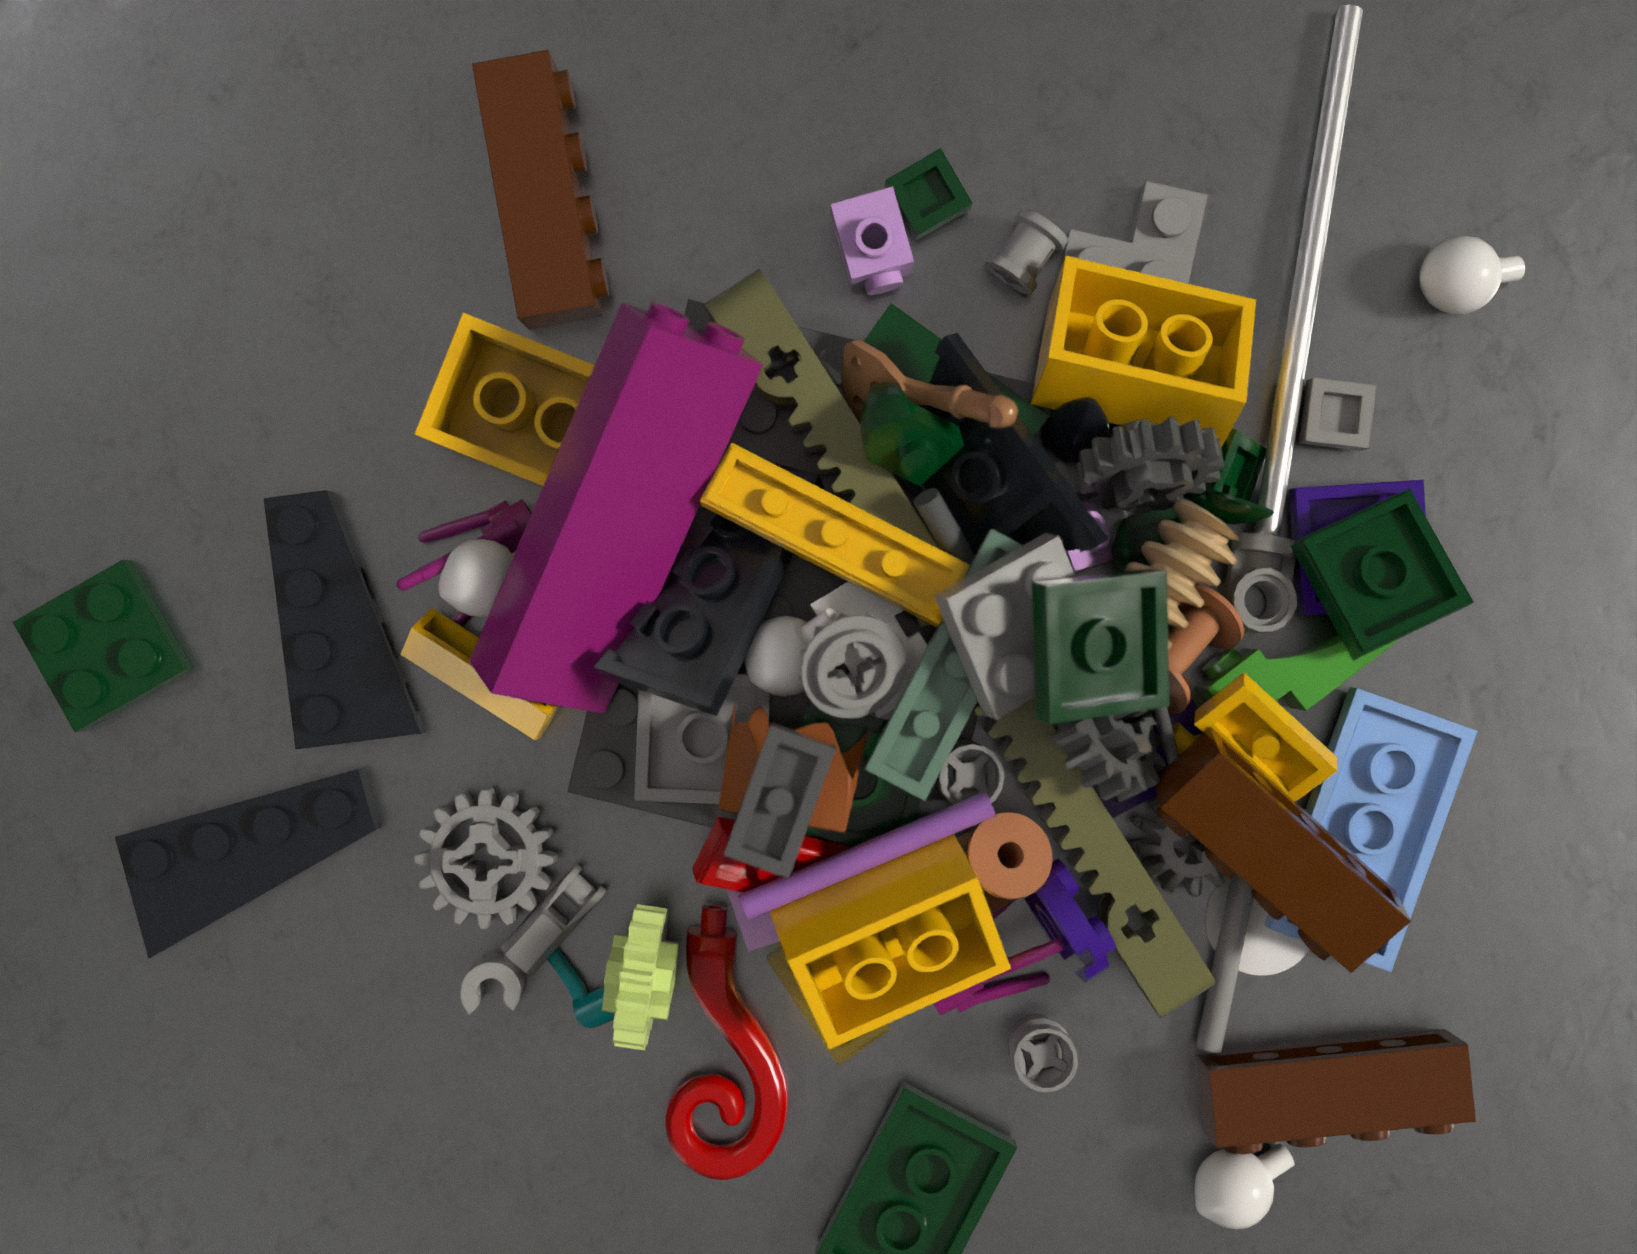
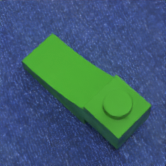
[1194,634,1400,711]

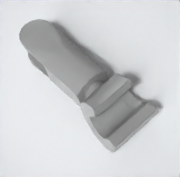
[460,864,607,1015]

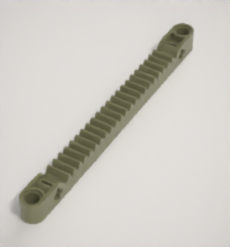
[703,269,1216,1019]

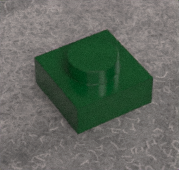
[885,148,973,241]

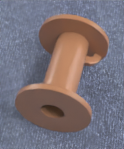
[1167,583,1245,714]
[957,812,1052,911]

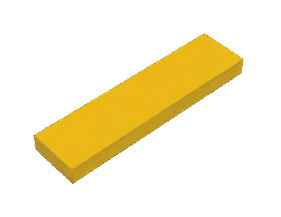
[700,443,970,628]

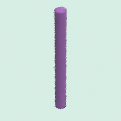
[738,792,996,920]

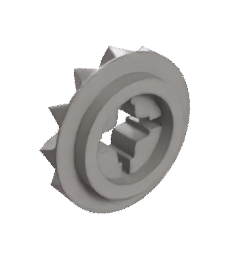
[799,612,906,718]

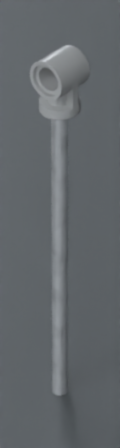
[1218,5,1363,633]

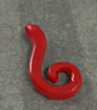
[665,904,788,1180]

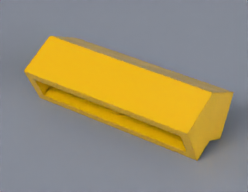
[400,608,561,740]

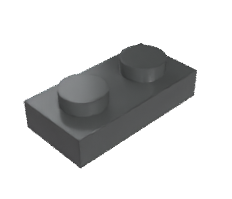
[724,723,836,879]

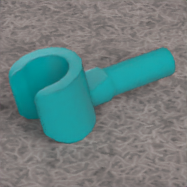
[547,949,615,1028]

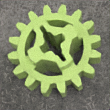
[602,904,680,1051]

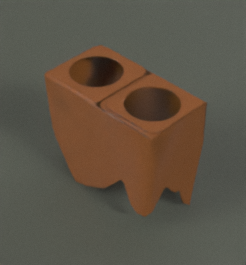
[718,703,870,833]

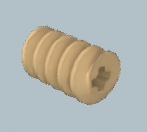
[1125,499,1239,650]

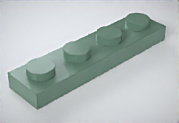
[864,529,1023,801]

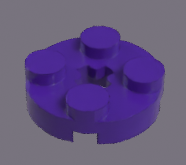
[1024,858,1117,982]

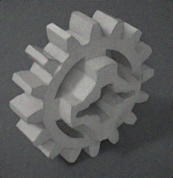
[414,788,558,929]

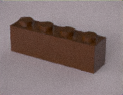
[472,50,609,329]
[1155,727,1411,973]
[1196,1029,1476,1154]

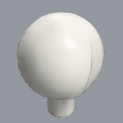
[1420,236,1525,314]
[438,539,516,617]
[745,608,839,697]
[1194,1144,1295,1230]

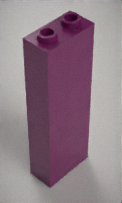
[469,302,763,714]

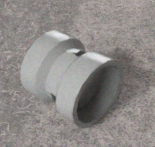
[933,738,1005,804]
[1007,1014,1078,1093]

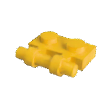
[1172,673,1338,802]

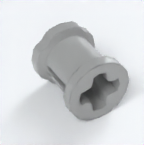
[985,208,1068,295]

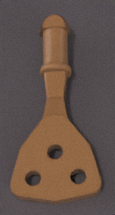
[841,339,1018,429]

